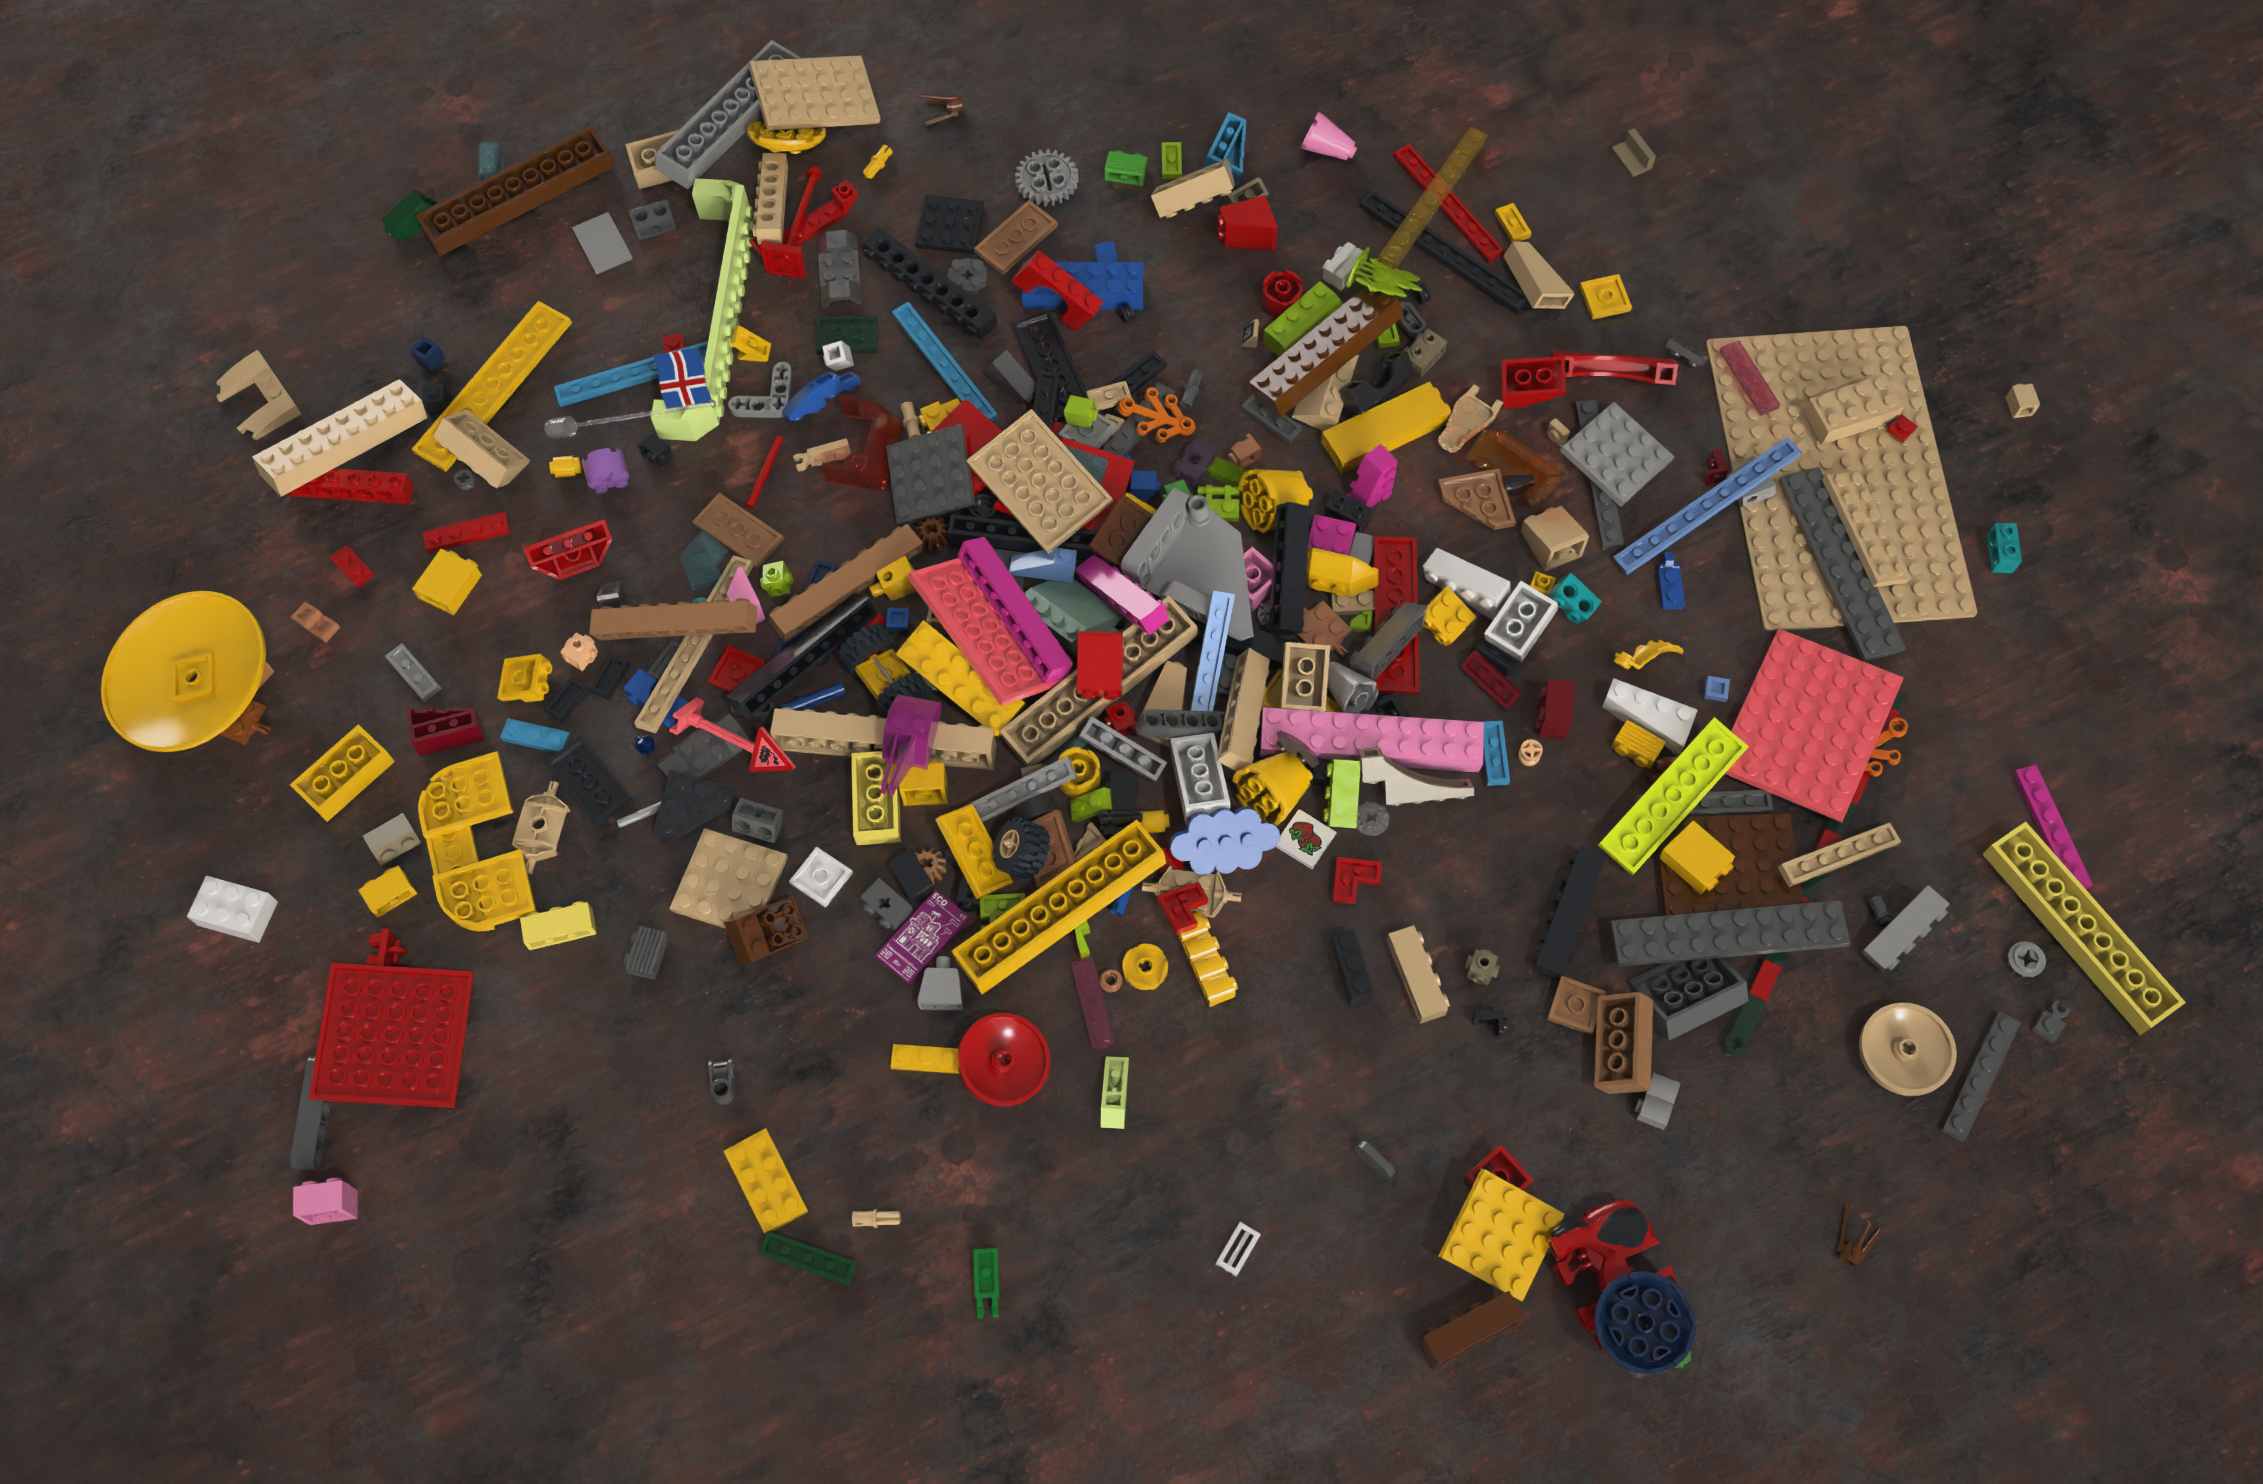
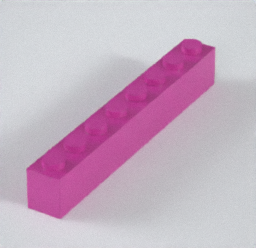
[957,537,1073,684]

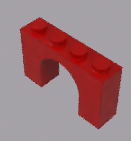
[1011,250,1104,331]

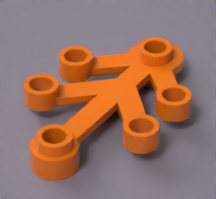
[1117,387,1195,443]
[1864,718,1908,776]

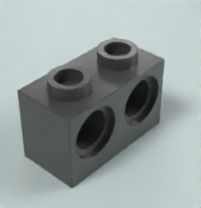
[629,200,677,241]
[732,798,783,843]

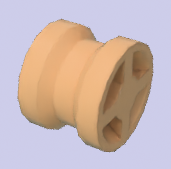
[1518,739,1543,766]

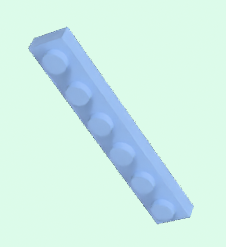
[1190,590,1235,711]

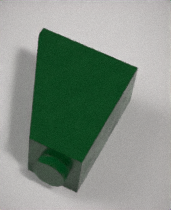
[382,189,438,241]

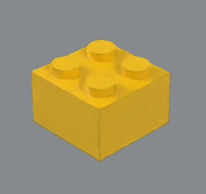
[899,761,948,806]

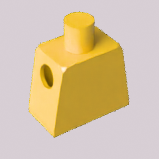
[869,556,917,600]

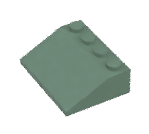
[1025,579,1124,657]

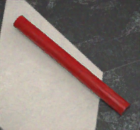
[746,435,783,509]

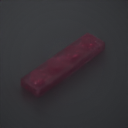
[1719,340,1780,416]
[1071,957,1115,1051]

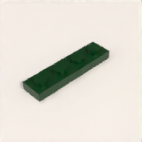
[759,1231,858,1286]

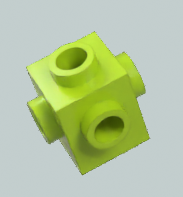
[760,561,793,598]

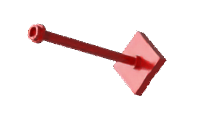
[760,166,822,279]

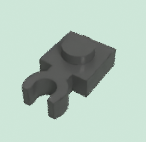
[2031,1000,2070,1044]

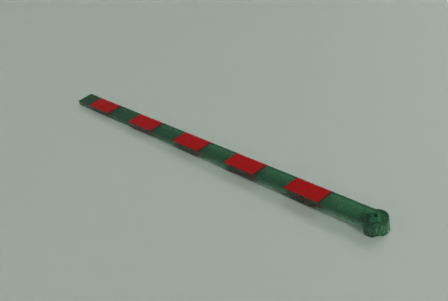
[1722,691,1908,1057]

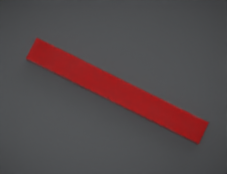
[1393,144,1505,263]

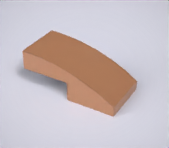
[291,602,340,643]

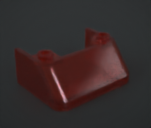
[822,395,903,491]

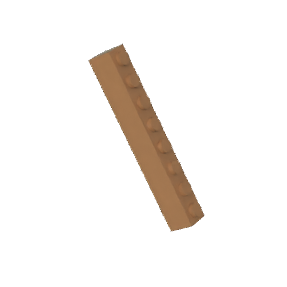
[769,524,923,642]
[589,598,757,640]

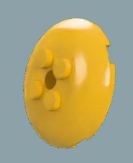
[747,121,826,154]

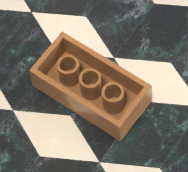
[1594,992,1653,1094]

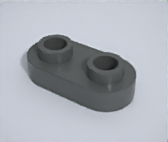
[1397,301,1426,338]

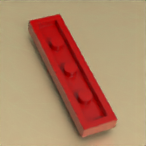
[422,511,511,553]

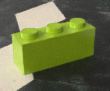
[1323,759,1361,828]

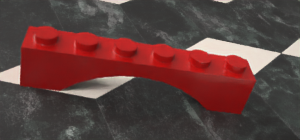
[1551,350,1678,385]

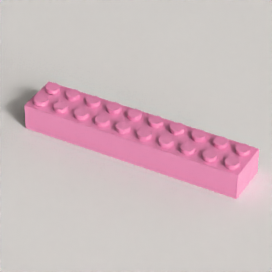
[1259,707,1484,773]

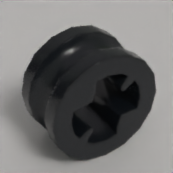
[1413,284,1431,304]
[1117,303,1135,324]

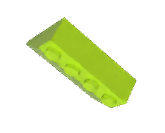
[1263,281,1343,357]

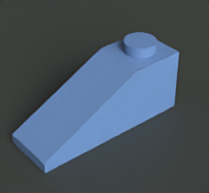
[1009,548,1077,583]

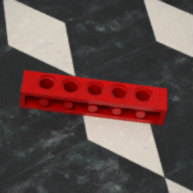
[287,469,414,504]

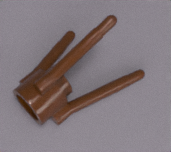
[918,94,963,126]
[1836,1205,1882,1267]

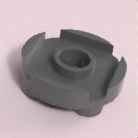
[947,258,988,296]

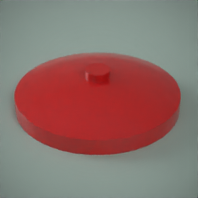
[957,1013,1050,1107]

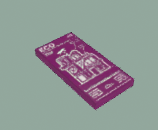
[875,889,970,986]

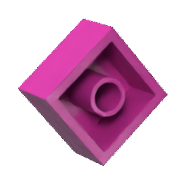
[1308,514,1356,556]

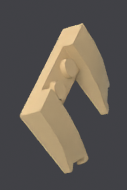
[217,350,301,440]

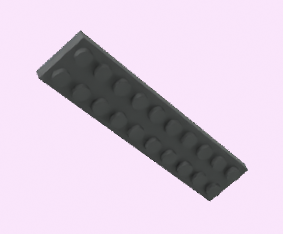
[1778,467,1906,662]
[1610,900,1850,967]

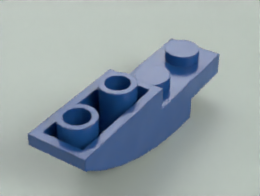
[782,371,861,421]

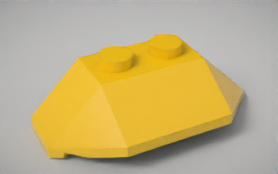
[1306,548,1379,597]

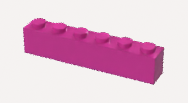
[1075,554,1169,636]

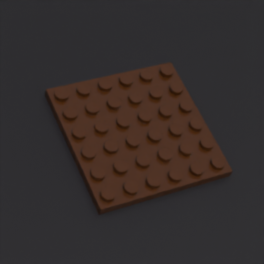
[1657,813,1803,916]

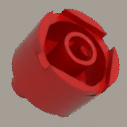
[1262,270,1303,317]

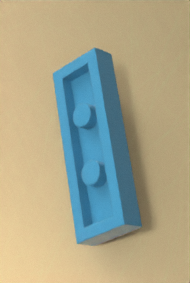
[500,718,571,753]
[1483,721,1510,786]

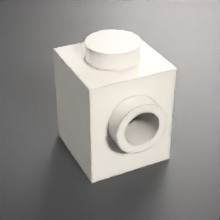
[822,341,854,371]

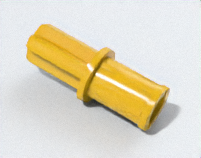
[863,145,893,179]

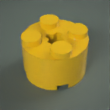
[1058,747,1101,799]

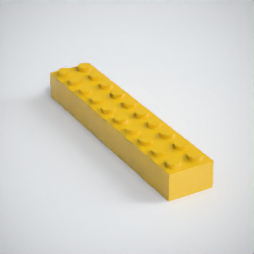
[952,820,1166,995]

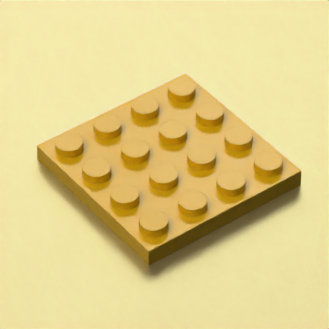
[1439,1168,1565,1302]

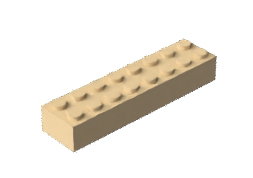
[252,379,427,497]

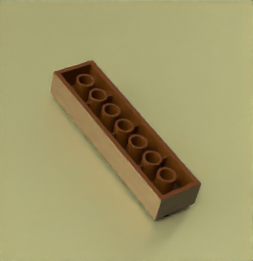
[1249,286,1404,417]

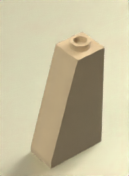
[1503,242,1574,309]
[1136,660,1187,748]

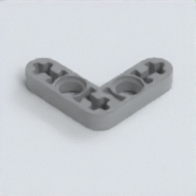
[728,362,793,418]

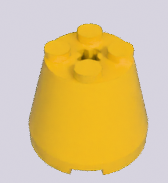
[1238,469,1313,533]
[1233,752,1313,826]

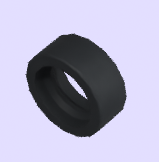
[1012,793,1057,822]

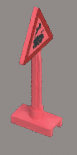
[669,697,796,772]

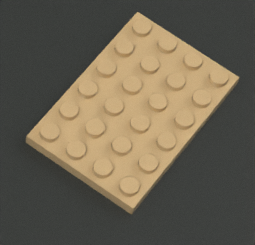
[749,56,881,130]
[966,409,1113,554]

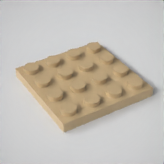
[670,828,788,929]

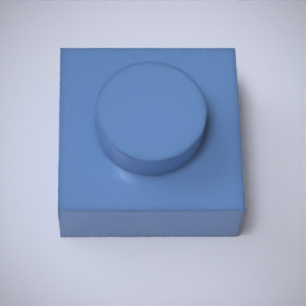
[1704,676,1730,703]

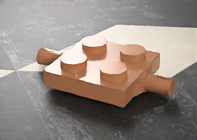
[1295,601,1352,659]

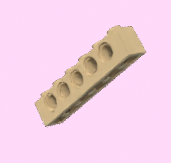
[753,153,788,245]

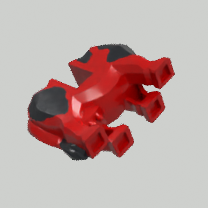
[1546,1200,1686,1355]

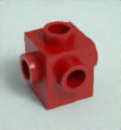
[1104,701,1137,736]

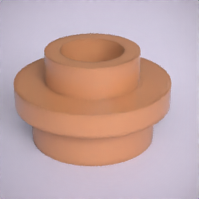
[1099,969,1122,992]

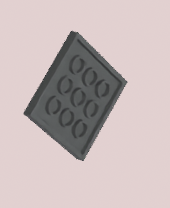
[886,424,975,526]

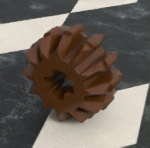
[915,515,949,552]

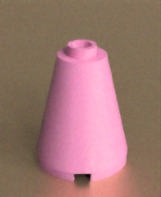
[1301,112,1357,160]

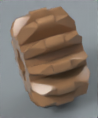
[914,847,947,885]

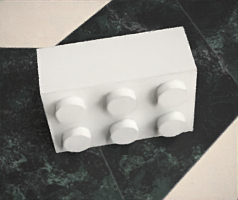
[1484,581,1558,663]
[187,876,278,943]

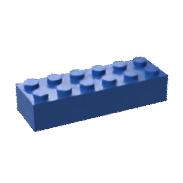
[1022,262,1143,310]

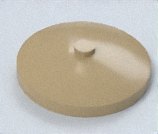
[1859,1003,1957,1096]

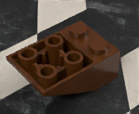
[724,896,809,965]

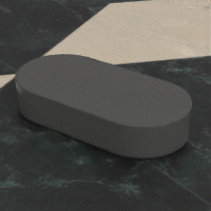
[1354,1140,1395,1181]

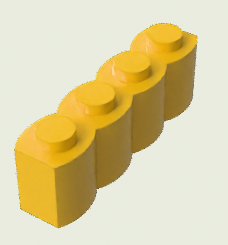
[1178,911,1238,1007]

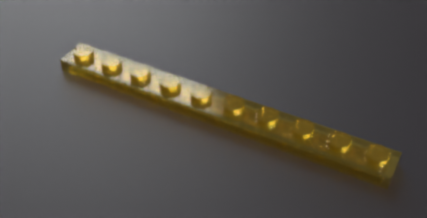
[1378,126,1488,270]

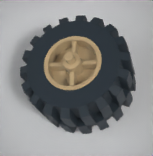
[992,817,1050,879]

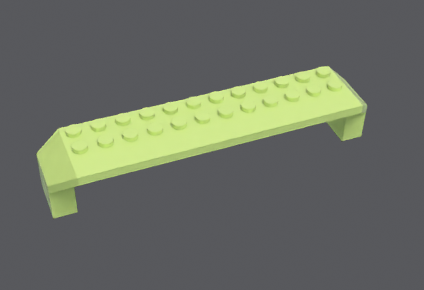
[651,178,755,441]

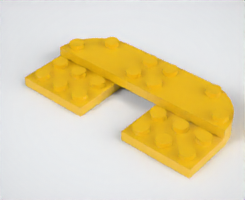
[418,751,537,931]

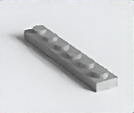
[961,757,1078,823]

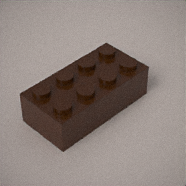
[1418,1290,1524,1370]

